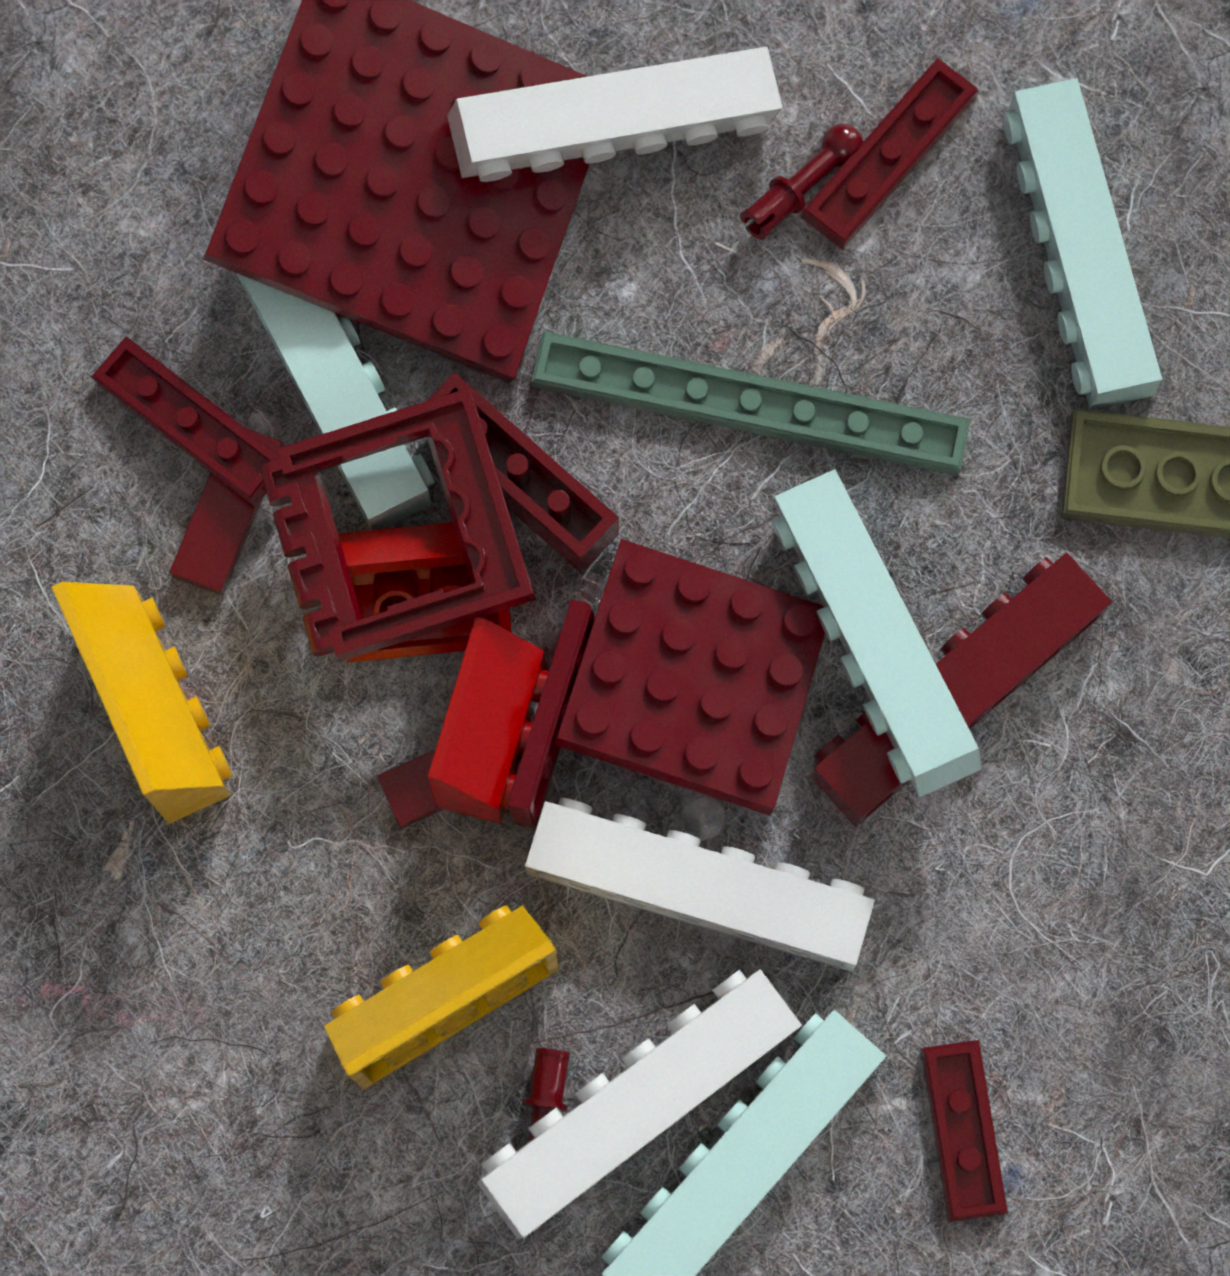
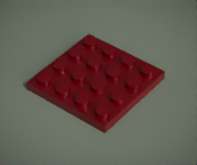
[554,539,825,816]

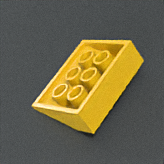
[51,582,233,824]
[324,905,559,1090]

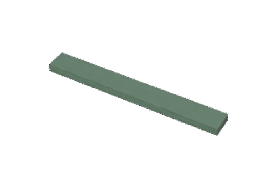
[531,331,971,476]

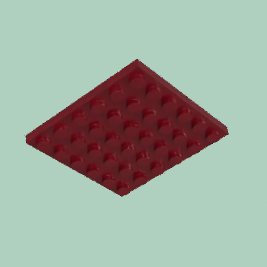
[203,0,590,383]

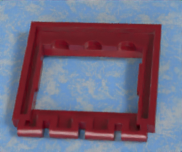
[260,387,536,662]

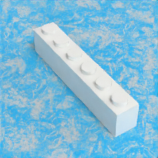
[447,47,783,182]
[525,798,875,972]
[476,969,802,1239]

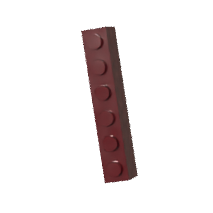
[811,552,1112,828]

